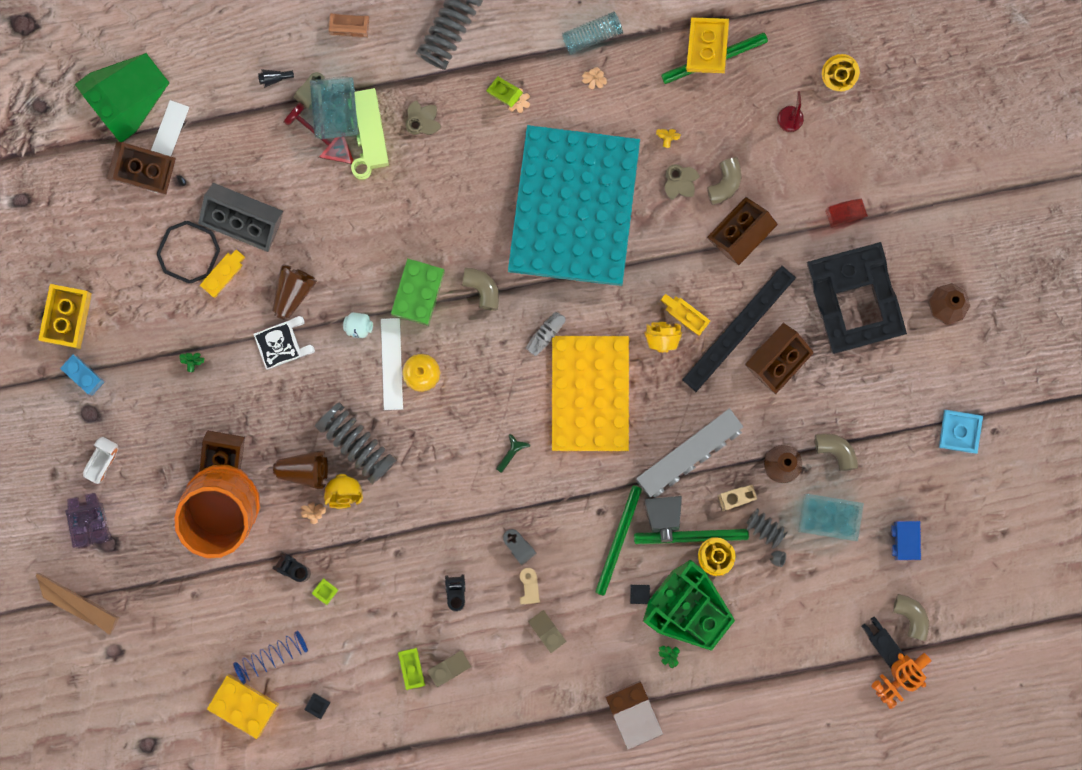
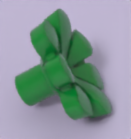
[179,353,205,372]
[658,646,680,668]

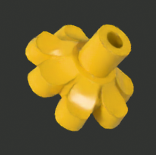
[656,129,681,148]

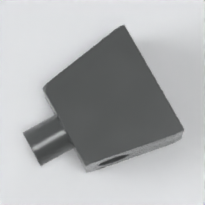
[644,496,682,542]

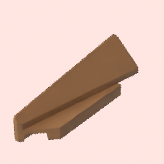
[36,573,120,635]

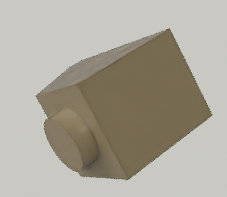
[528,610,567,653]
[427,650,471,687]

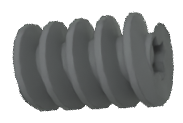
[745,508,788,549]

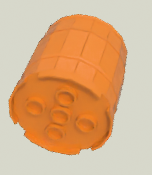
[174,465,260,558]

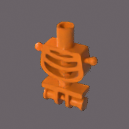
[871,653,932,709]

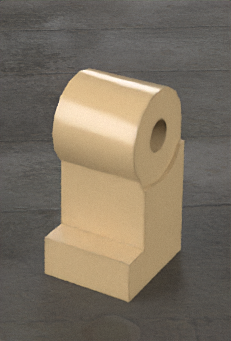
[717,485,757,512]
[520,568,540,605]

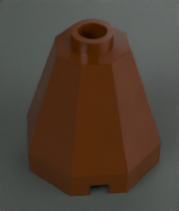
[928,283,970,325]

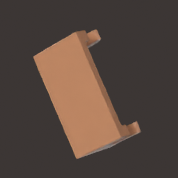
[329,13,369,38]

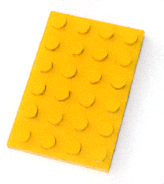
[552,336,629,451]

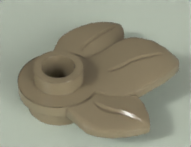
[406,101,441,135]
[665,164,700,200]

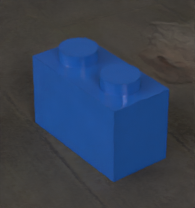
[891,521,921,560]

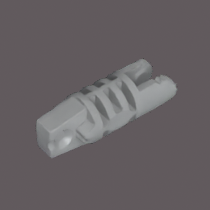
[526,312,565,356]

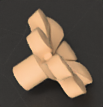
[582,67,607,89]
[509,88,530,113]
[301,503,326,524]

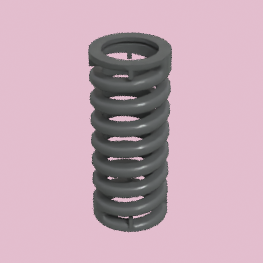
[416,0,483,70]
[315,402,397,485]

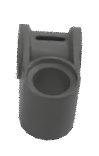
[503,529,537,565]

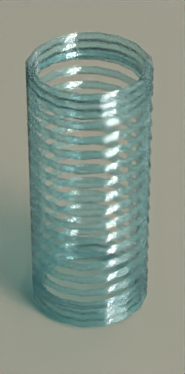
[562,11,623,55]

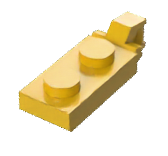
[660,294,710,336]

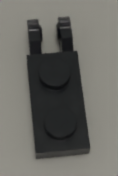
[861,617,905,669]

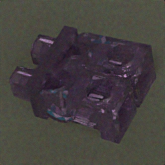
[65,493,112,549]

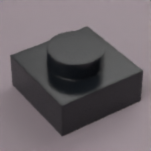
[630,584,650,604]
[304,693,331,719]

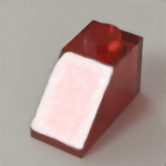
[825,198,868,228]

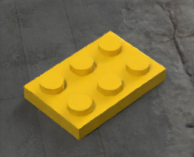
[686,17,729,73]

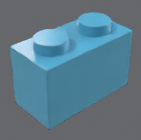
[60,354,105,396]

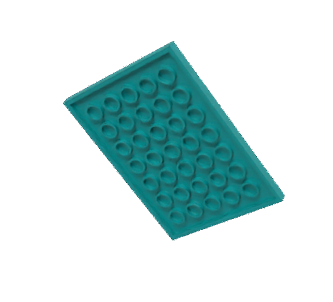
[508,125,640,286]

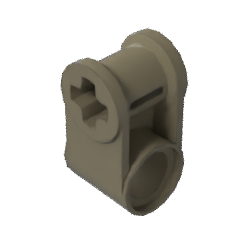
[293,72,327,110]

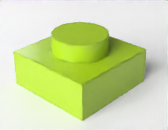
[312,578,339,605]

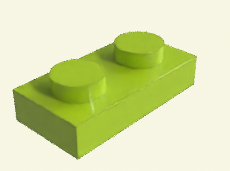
[486,76,523,108]
[398,648,425,690]

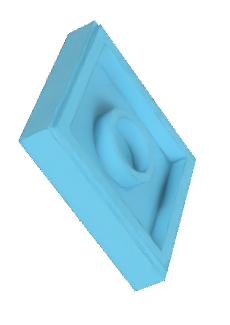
[938,410,983,454]

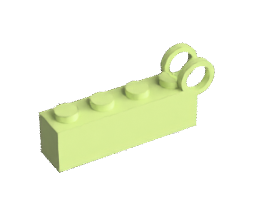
[350,88,389,180]

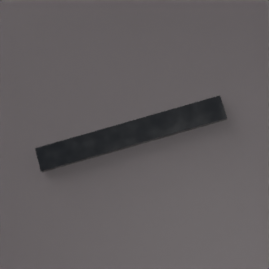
[682,266,796,393]

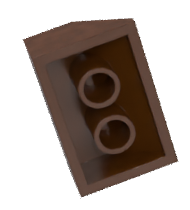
[707,197,778,265]
[745,322,814,394]

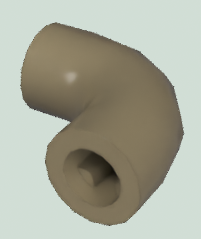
[707,157,742,205]
[462,267,499,311]
[815,434,858,471]
[893,594,929,641]

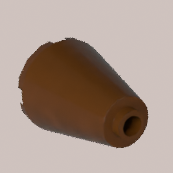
[272,264,317,320]
[764,445,802,483]
[273,451,328,489]

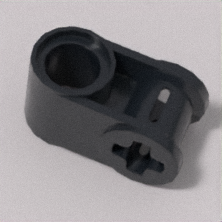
[272,552,311,582]
[445,574,466,612]

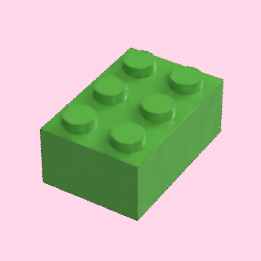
[391,258,445,326]

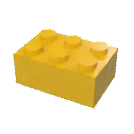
[38,284,92,349]
[207,675,279,739]

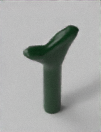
[496,434,531,473]

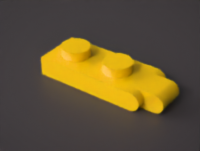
[200,249,245,298]

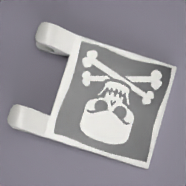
[254,316,315,370]

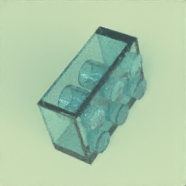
[310,76,358,139]
[798,494,864,542]

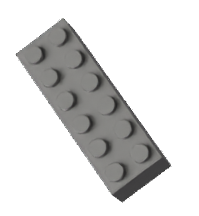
[635,408,743,498]

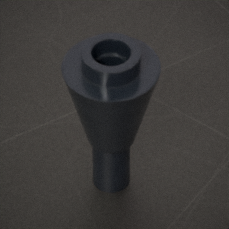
[258,69,294,88]

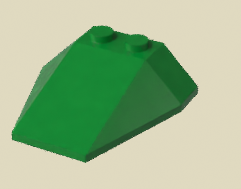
[75,53,170,142]
[643,560,735,651]

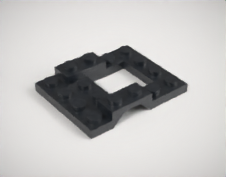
[807,242,907,355]

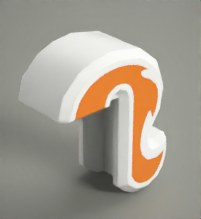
[83,437,118,484]

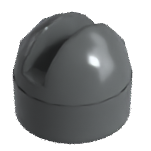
[770,551,786,567]

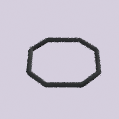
[157,221,220,284]

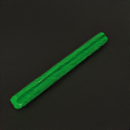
[661,33,768,84]
[595,486,642,596]
[634,529,749,544]

